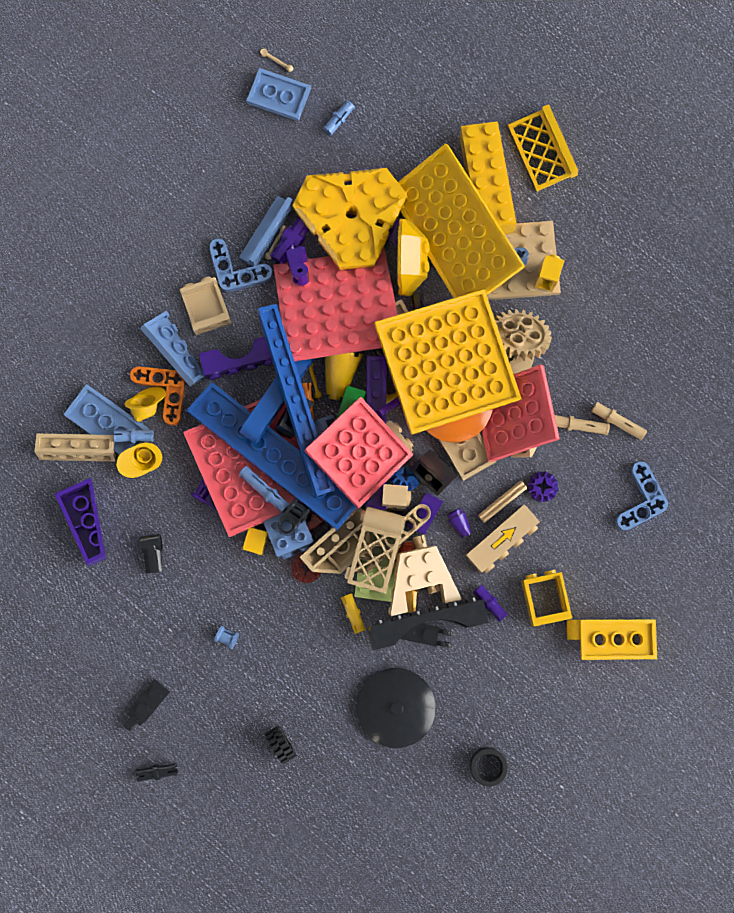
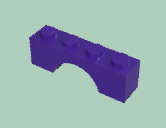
[199,337,273,380]

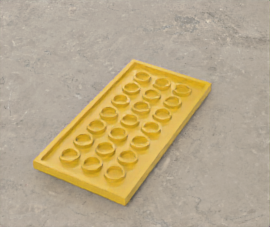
[398,143,525,298]

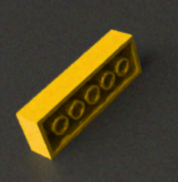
[460,121,517,234]

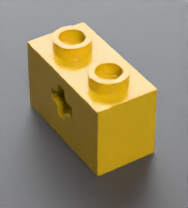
[534,254,564,292]

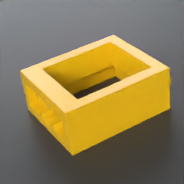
[521,569,572,627]

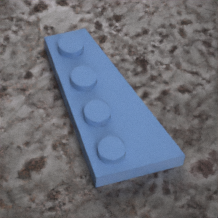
[140,311,204,387]

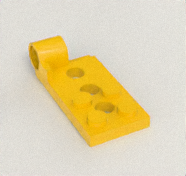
[566,620,657,660]

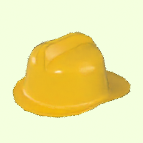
[124,387,166,422]
[116,442,162,478]

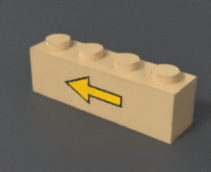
[465,504,540,574]

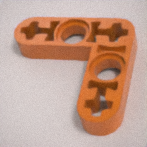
[130,367,186,426]

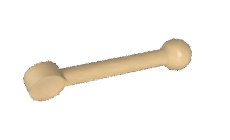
[260,49,293,72]
[265,225,287,260]

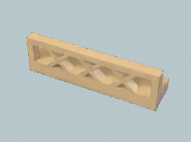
[34,434,117,462]

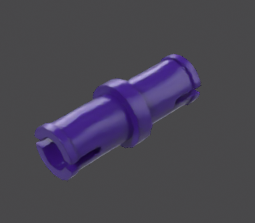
[473,584,508,622]

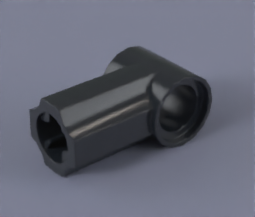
[140,534,163,574]

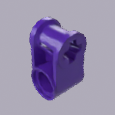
[191,479,217,511]

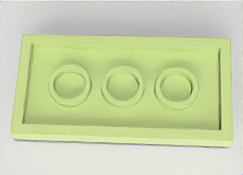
[354,532,400,602]

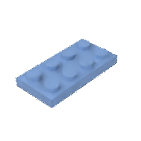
[63,384,149,455]

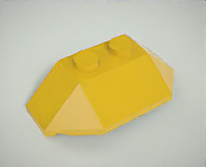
[398,219,430,297]

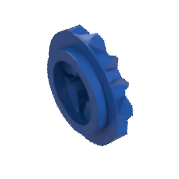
[389,464,420,491]

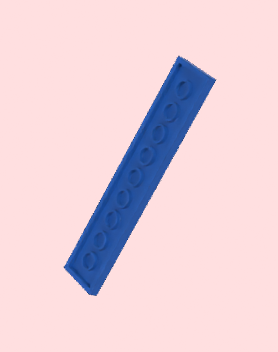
[187,382,357,531]

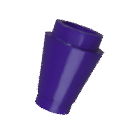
[447,508,472,538]

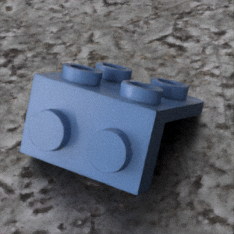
[264,508,314,560]

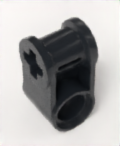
[278,498,311,536]

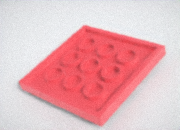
[482,365,559,462]
[304,397,413,508]

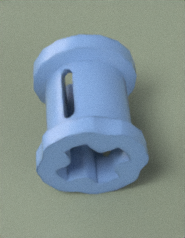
[214,626,239,650]

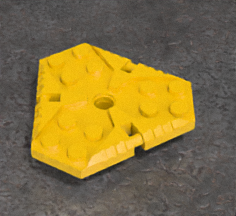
[293,168,407,270]

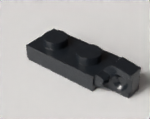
[123,679,170,731]

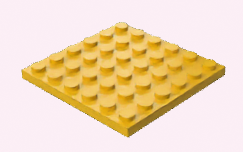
[374,289,522,435]

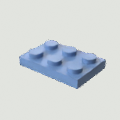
[246,68,311,121]

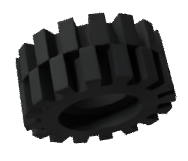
[265,725,297,765]

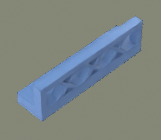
[239,196,293,267]

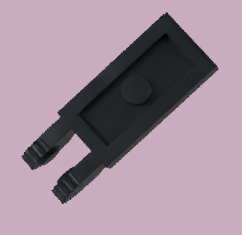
[400,624,454,648]

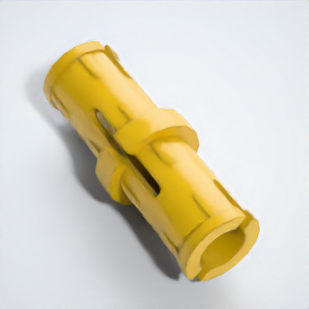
[341,593,366,634]

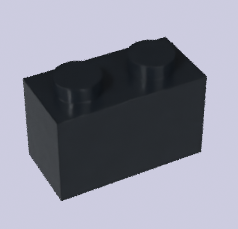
[409,449,457,497]

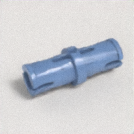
[323,100,355,136]
[113,428,154,444]

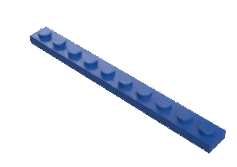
[256,304,335,497]

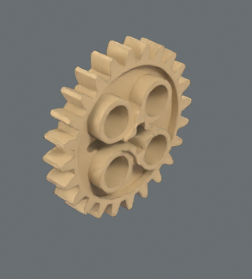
[495,309,552,361]

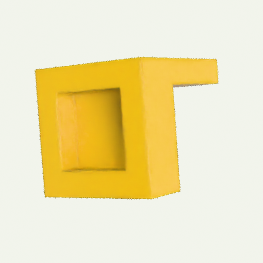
[243,528,269,556]

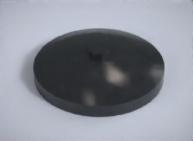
[357,668,436,748]

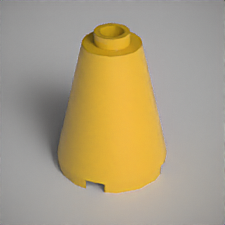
[325,352,363,400]

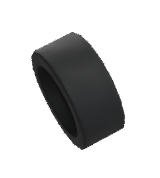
[469,747,508,787]

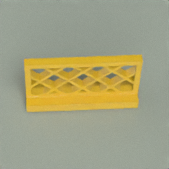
[508,104,578,191]

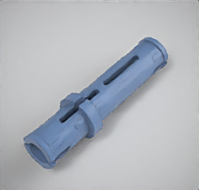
[239,466,290,513]

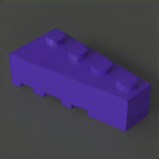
[55,478,107,567]

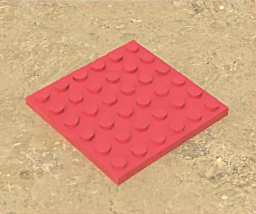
[273,248,398,361]
[183,400,303,537]

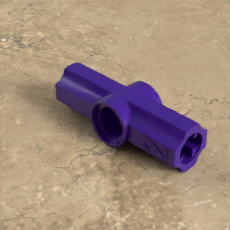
[270,216,310,264]

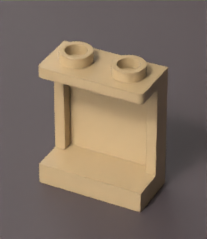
[179,277,231,335]

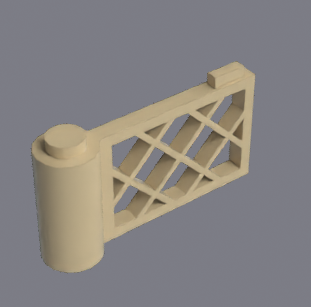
[345,507,406,593]

